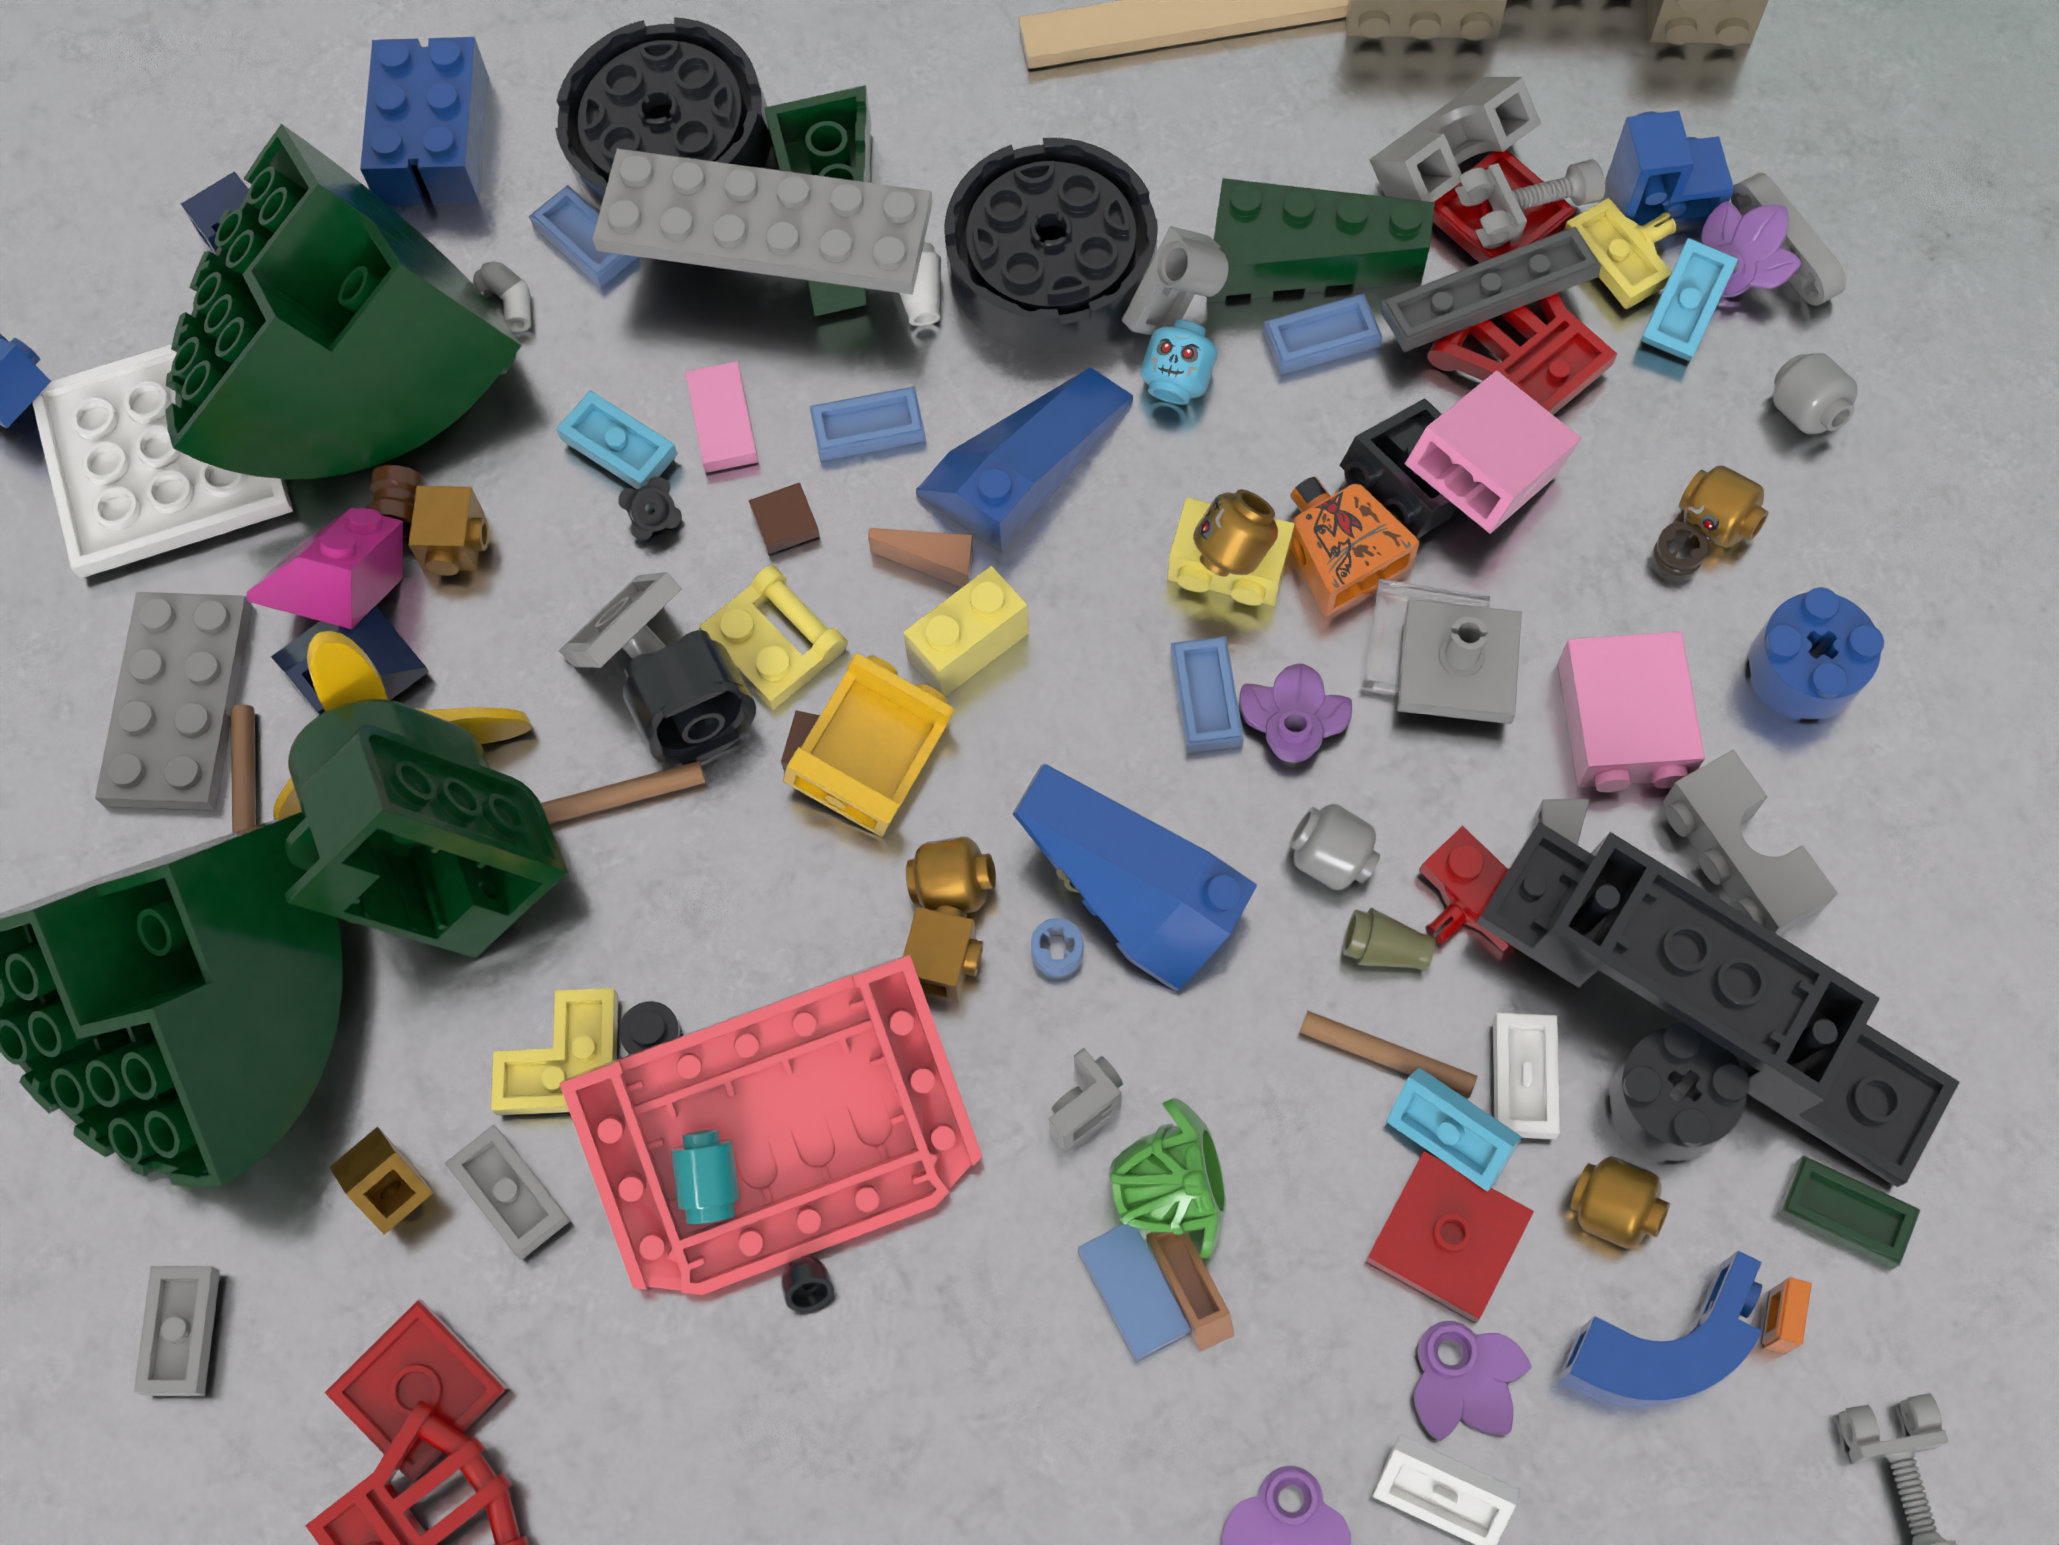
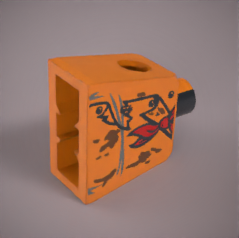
[1290,477,1420,618]

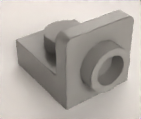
[1048,1048,1123,1152]

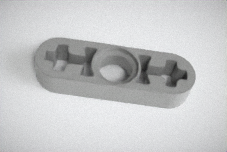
[1731,173,1846,306]

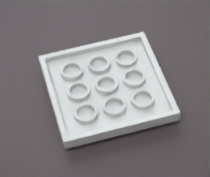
[32,344,293,579]

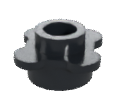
[618,477,682,540]

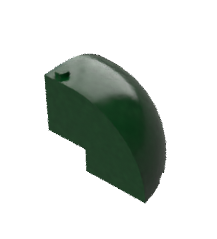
[165,123,522,479]
[0,812,343,1188]

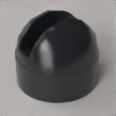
[781,1256,834,1312]

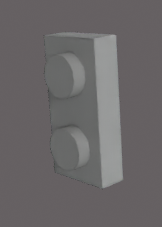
[445,1124,570,1260]
[134,1266,220,1396]

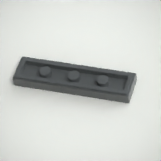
[1381,226,1601,352]

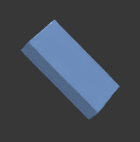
[529,185,638,288]
[1263,293,1383,375]
[809,386,926,462]
[1170,636,1244,753]
[1078,1224,1191,1361]

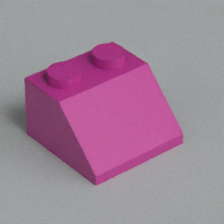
[247,508,403,629]

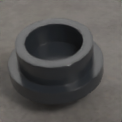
[619,1001,680,1054]

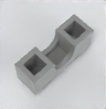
[1369,77,1541,202]
[1663,749,1838,936]

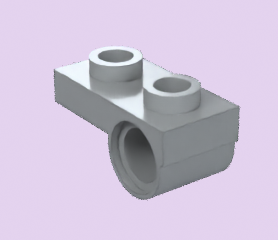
[1122,226,1228,335]

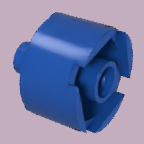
[1748,587,1884,720]

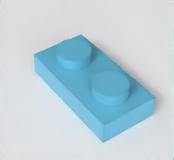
[1640,238,1738,362]
[556,390,678,489]
[1386,1067,1522,1192]

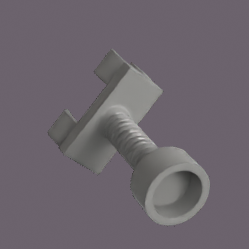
[1455,159,1605,249]
[1839,1393,1956,1545]

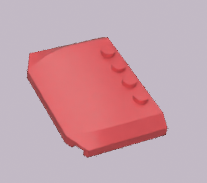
[559,954,982,1295]

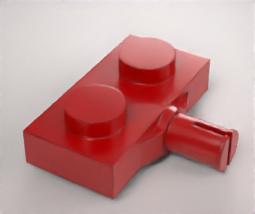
[1419,825,1510,952]

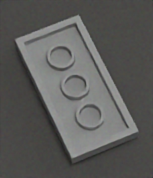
[95,592,252,811]

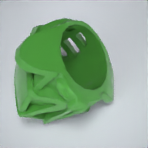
[1108,1098,1226,1258]

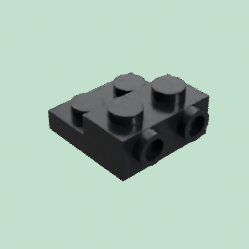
[1339,398,1457,538]

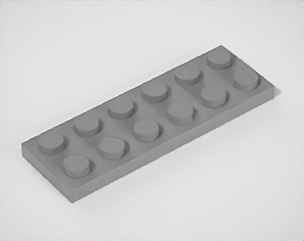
[593,149,933,295]

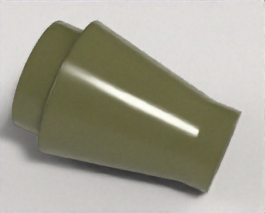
[1343,908,1435,971]

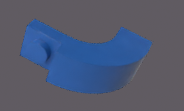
[1558,1251,1762,1409]

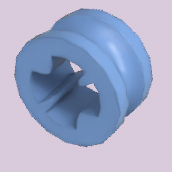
[1031,918,1084,977]

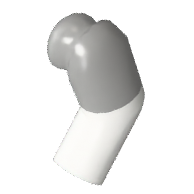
[473,261,531,332]

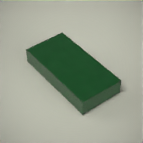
[1777,1155,1921,1269]

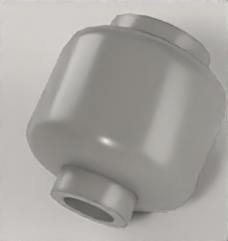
[1773,353,1858,434]
[1289,804,1380,890]

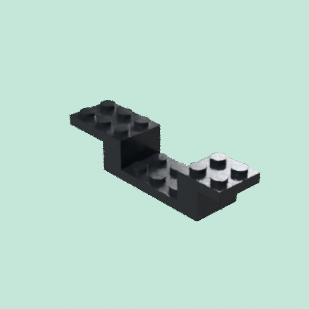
[1475,822,1960,1187]

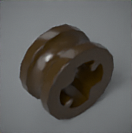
[1652,522,1708,579]

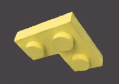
[491,988,618,1115]

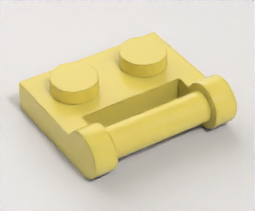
[699,565,848,710]

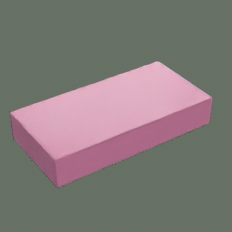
[685,361,758,473]

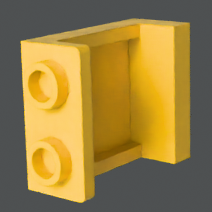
[783,653,955,838]

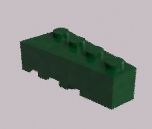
[764,85,871,316]
[1206,178,1435,303]

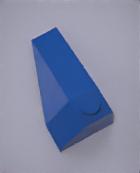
[916,367,1133,553]
[1012,763,1257,991]

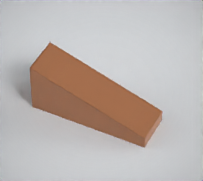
[868,528,974,588]
[1146,1232,1235,1352]

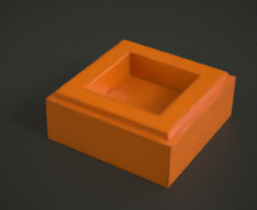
[1762,1277,1812,1354]

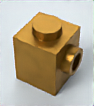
[409,486,489,575]
[903,905,984,1003]
[329,1126,433,1235]

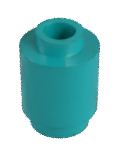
[671,1129,740,1224]

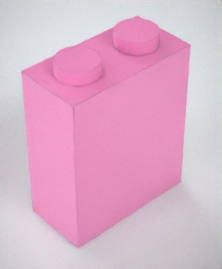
[1405,370,1582,534]
[1558,631,1705,792]

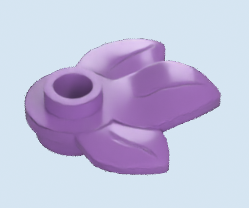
[1701,201,1801,297]
[1239,663,1352,762]
[1414,1321,1532,1441]
[1221,1466,1351,1545]

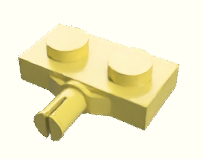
[1564,198,1676,310]

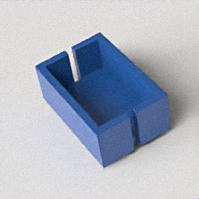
[360,37,488,205]

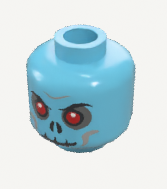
[1140,320,1218,405]

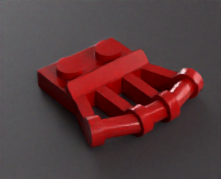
[1427,293,1617,415]
[305,1400,529,1545]

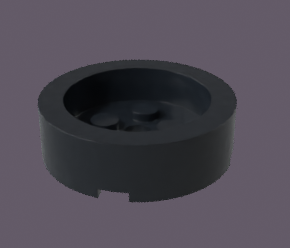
[555,17,771,210]
[944,138,1158,353]

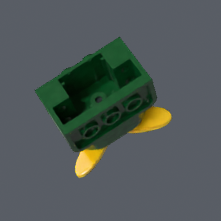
[273,631,568,958]

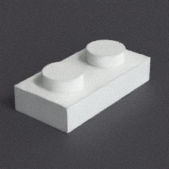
[1493,1013,1560,1139]
[1373,1434,1520,1545]

